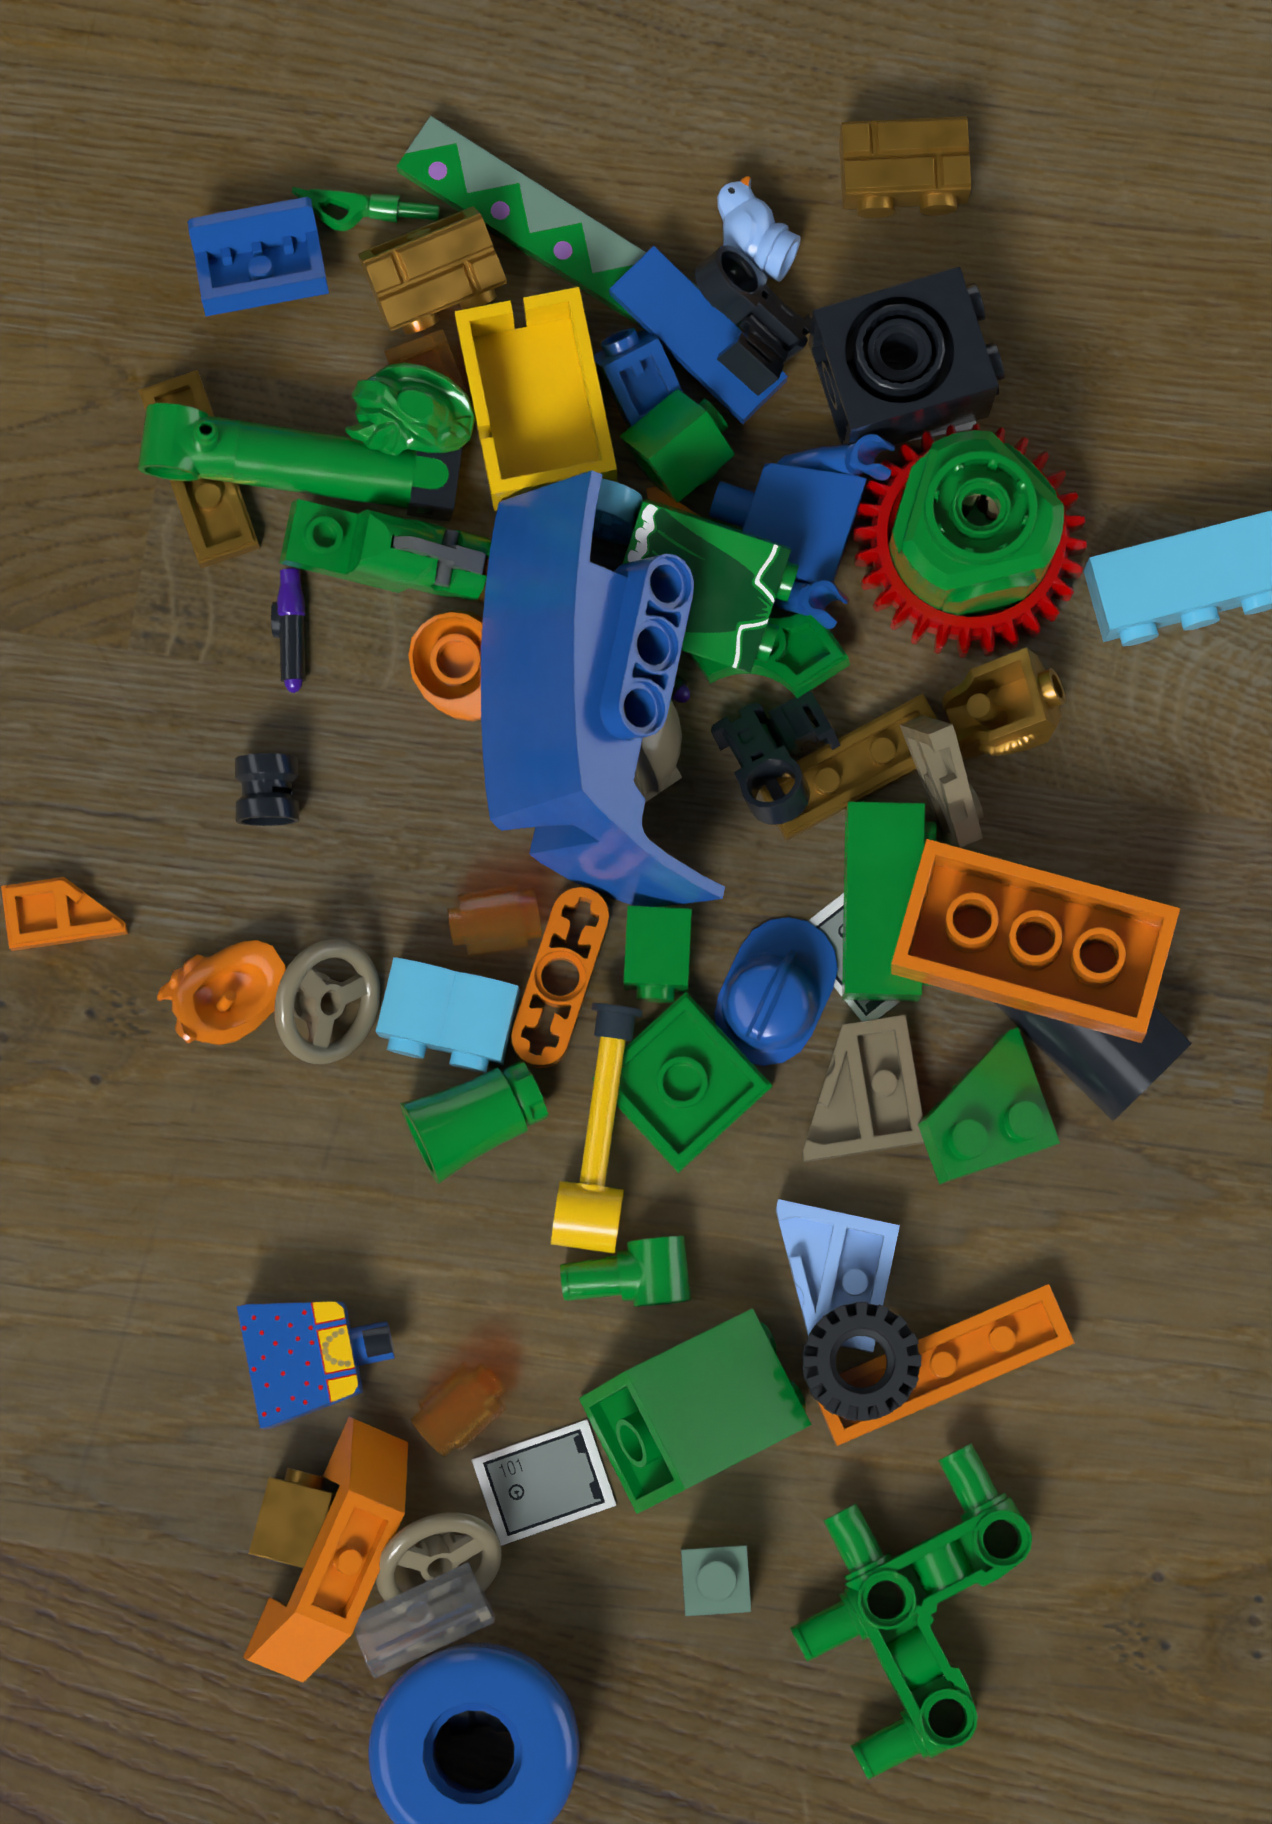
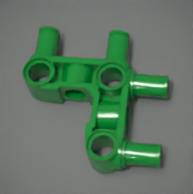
[790,1443,1032,1780]

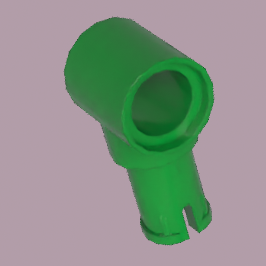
[560,1236,691,1307]

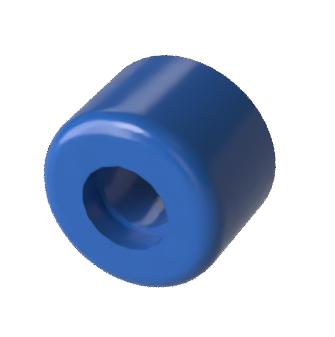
[368,1643,580,1824]

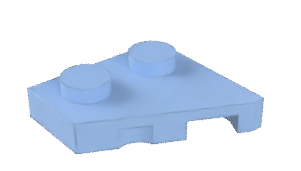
[776,1199,900,1353]

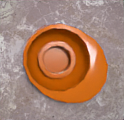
[408,610,483,722]

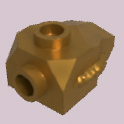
[942,647,1066,760]

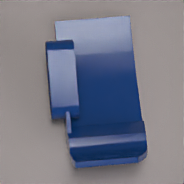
[481,470,725,907]

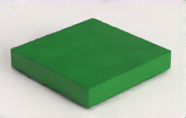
[592,992,773,1174]

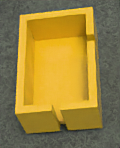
[454,287,617,511]

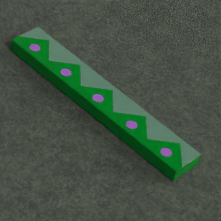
[396,116,744,331]

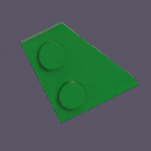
[918,1027,1060,1185]

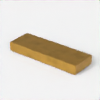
[138,370,260,569]
[759,694,937,841]

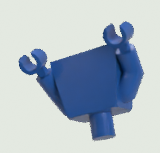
[709,434,895,629]

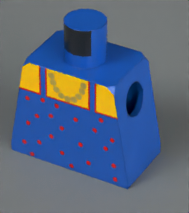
[237,1302,395,1429]

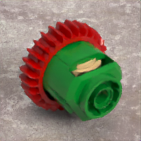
[853,423,1087,658]

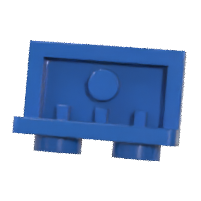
[187,197,329,316]

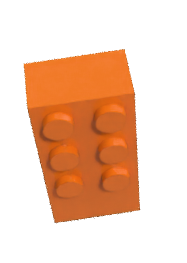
[891,839,1180,1043]

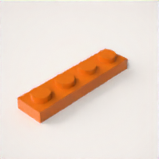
[816,1284,1075,1446]

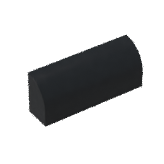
[995,1003,1192,1121]

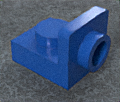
[593,328,684,429]

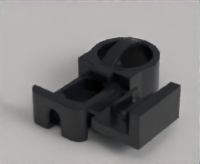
[695,245,812,396]
[711,690,841,825]

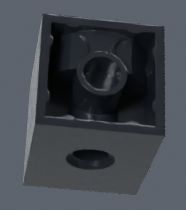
[808,266,1005,445]

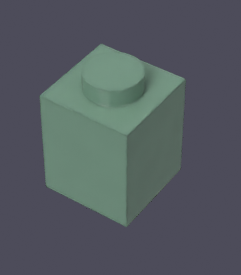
[680,1545,751,1616]

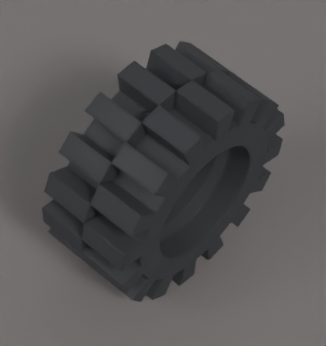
[802,1302,921,1421]

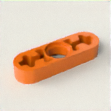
[511,887,609,1068]

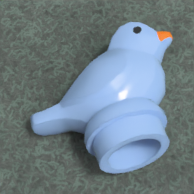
[717,176,801,282]

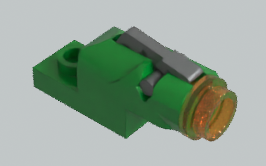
[279,499,491,603]

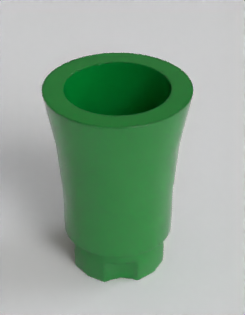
[400,1061,549,1184]

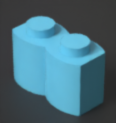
[376,957,521,1073]

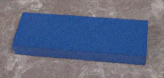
[609,246,788,424]

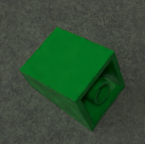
[578,1308,812,1514]

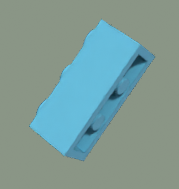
[1083,510,1272,646]

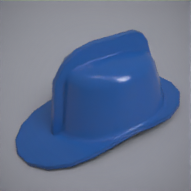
[714,917,838,1066]

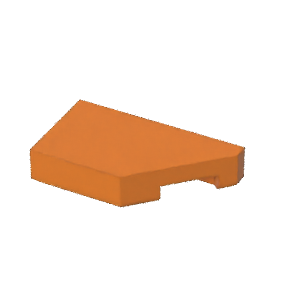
[1,877,129,951]

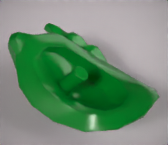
[345,362,475,456]

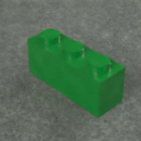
[842,802,936,1002]

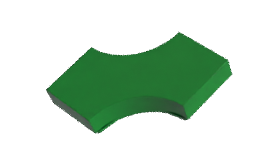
[688,614,850,698]

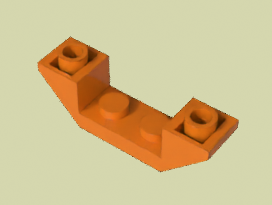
[243,1417,408,1683]

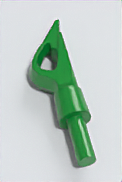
[291,186,440,231]

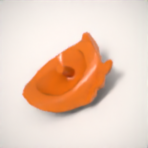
[157,940,285,1045]

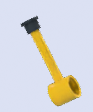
[551,1003,643,1254]

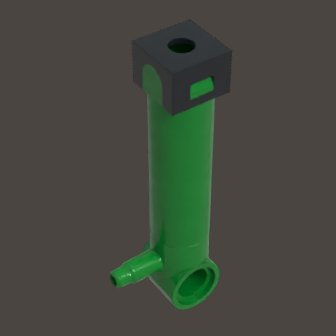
[138,403,462,521]

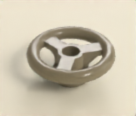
[274,939,380,1064]
[376,1512,502,1617]

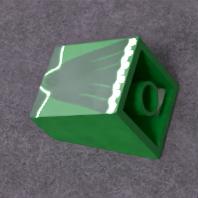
[623,498,799,673]

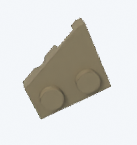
[900,715,984,848]
[802,1015,924,1163]

